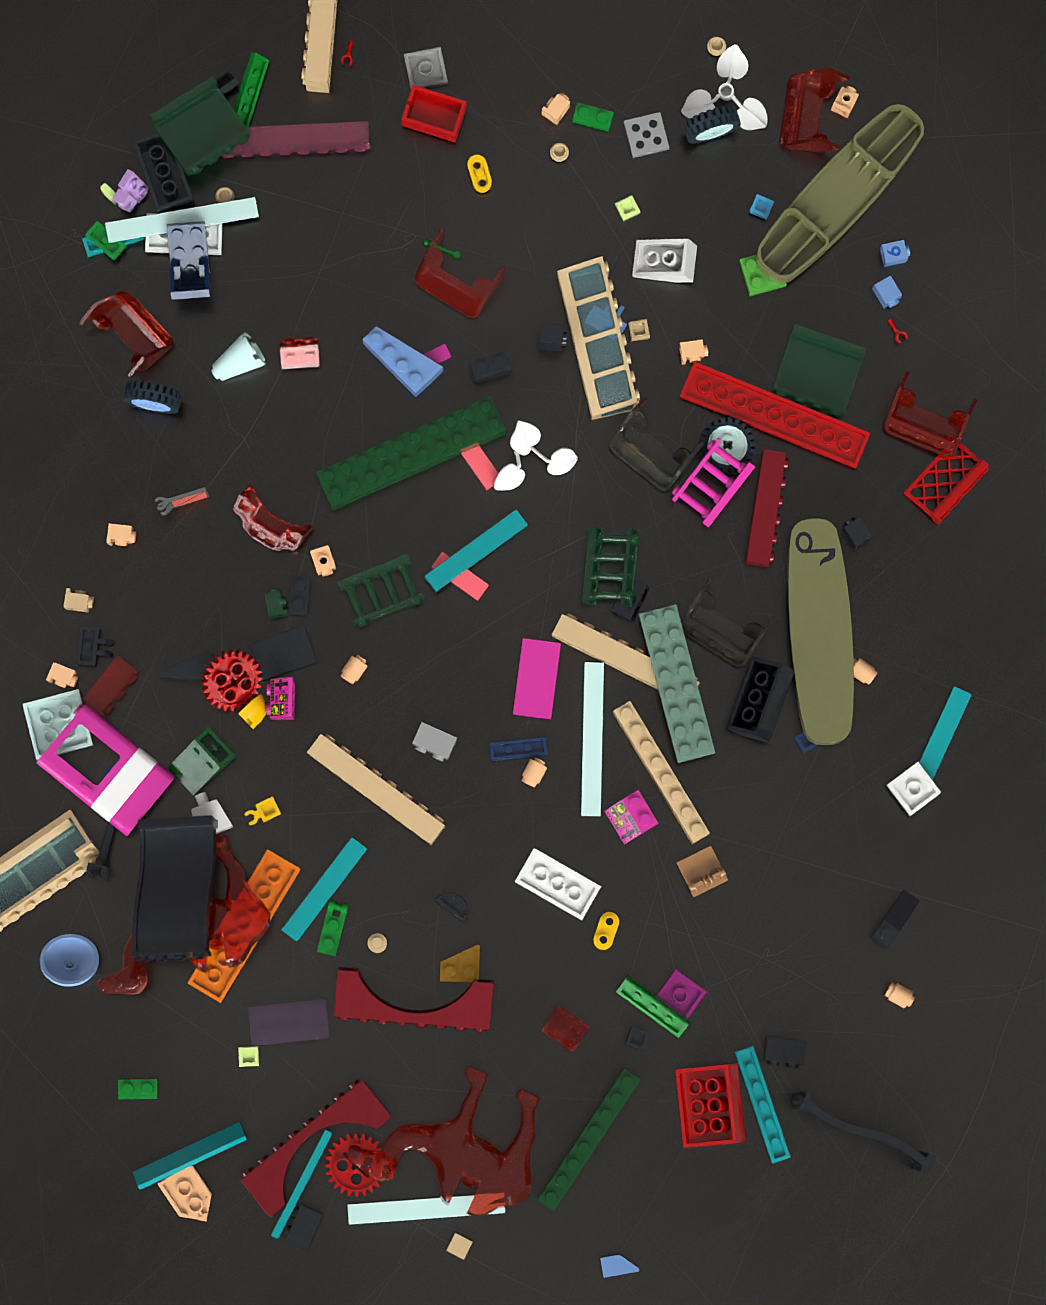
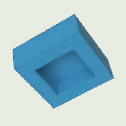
[749,194,774,220]

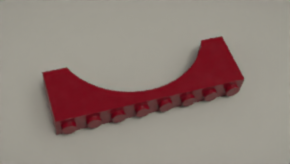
[334,967,494,1032]
[240,1080,392,1217]

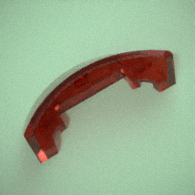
[234,485,313,551]

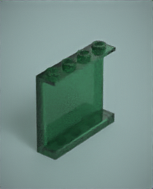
[150,76,251,176]
[772,324,867,417]

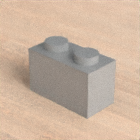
[412,722,457,762]

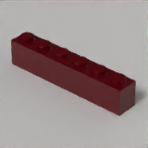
[745,449,789,567]

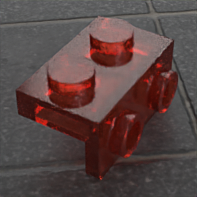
[280,337,320,369]
[542,1005,590,1052]

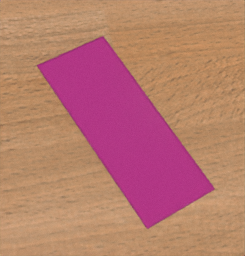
[423,344,451,364]

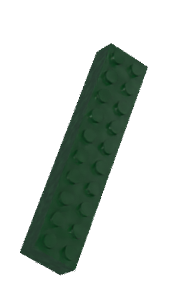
[316,396,506,511]

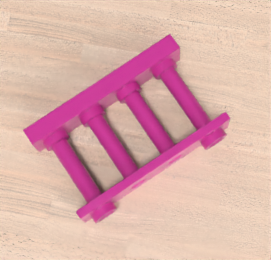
[671,437,755,528]

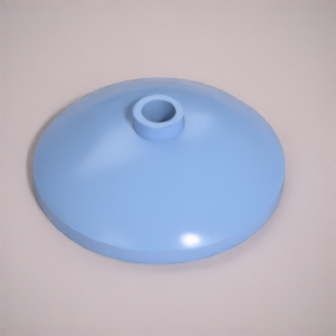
[40,934,99,986]

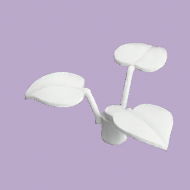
[681,45,767,130]
[494,420,578,490]

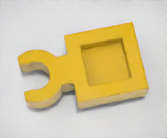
[245,796,281,825]

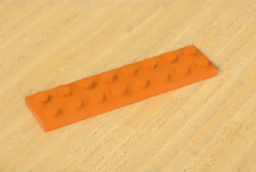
[188,849,301,1003]

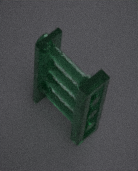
[582,527,640,607]
[337,554,425,628]

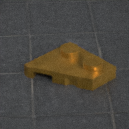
[440,945,480,982]

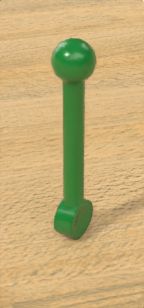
[423,239,460,259]

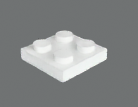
[887,762,941,816]

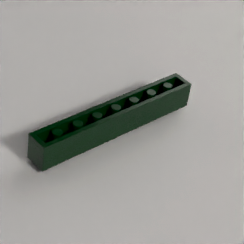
[537,1069,641,1211]

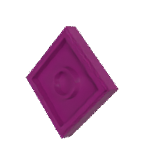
[656,969,707,1019]

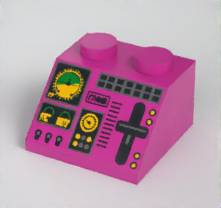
[267,677,295,720]
[604,790,658,844]

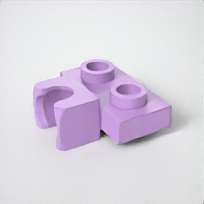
[112,169,149,212]

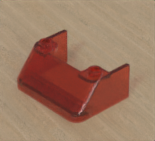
[780,68,850,153]
[415,229,506,318]
[79,291,174,378]
[884,371,977,457]

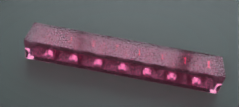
[217,121,370,158]

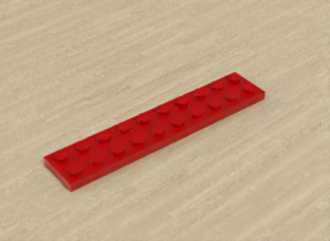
[680,361,870,469]

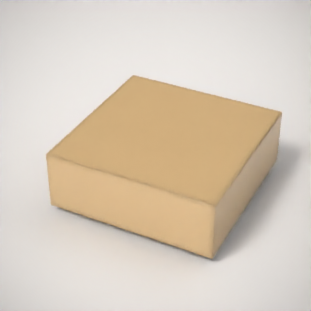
[628,319,650,342]
[446,1233,473,1260]

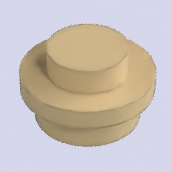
[707,37,726,56]
[550,143,569,162]
[216,187,235,203]
[368,933,387,953]

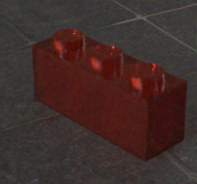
[82,656,138,716]

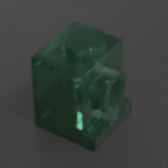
[265,588,288,618]

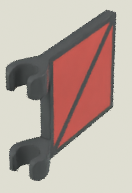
[155,487,209,515]

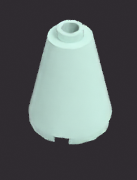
[211,332,266,381]

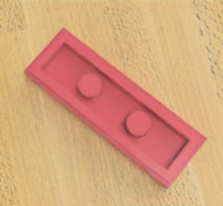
[461,446,499,490]
[431,552,489,601]

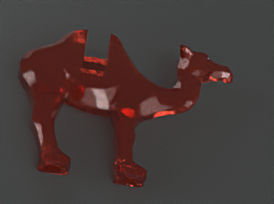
[96,835,271,995]
[348,1066,540,1217]

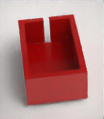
[401,85,467,143]

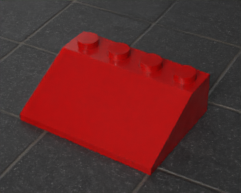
[675,1063,746,1148]

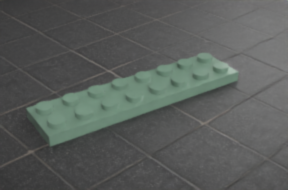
[639,605,715,763]

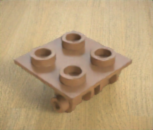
[677,846,728,897]

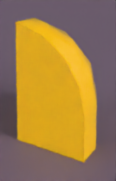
[238,694,267,729]

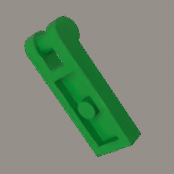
[317,899,349,957]

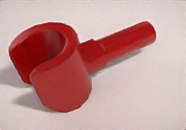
[341,40,353,66]
[888,319,907,343]

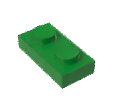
[573,102,614,132]
[85,221,126,261]
[118,1079,158,1099]

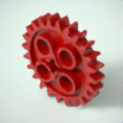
[200,649,263,711]
[325,1133,388,1197]

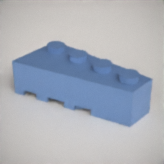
[363,326,443,397]

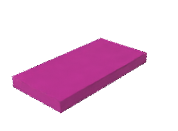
[513,638,561,720]

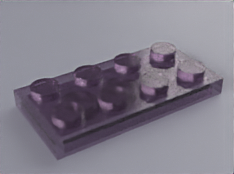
[248,999,330,1046]

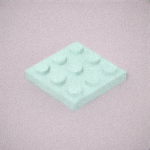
[23,689,93,760]

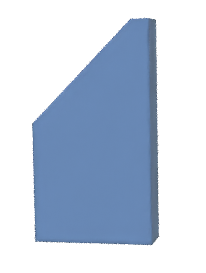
[600,1254,639,1278]

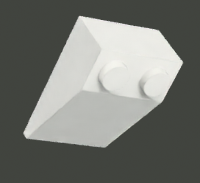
[632,239,697,282]

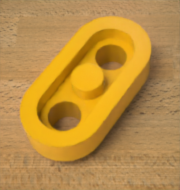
[468,155,492,193]
[593,912,619,950]

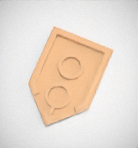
[158,1165,212,1221]

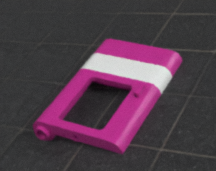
[36,704,176,836]

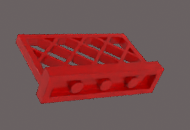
[904,438,989,525]

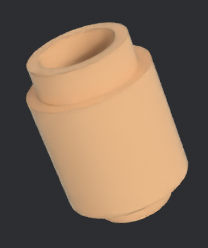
[340,655,368,684]
[854,658,878,685]
[521,757,547,788]
[885,982,915,1008]

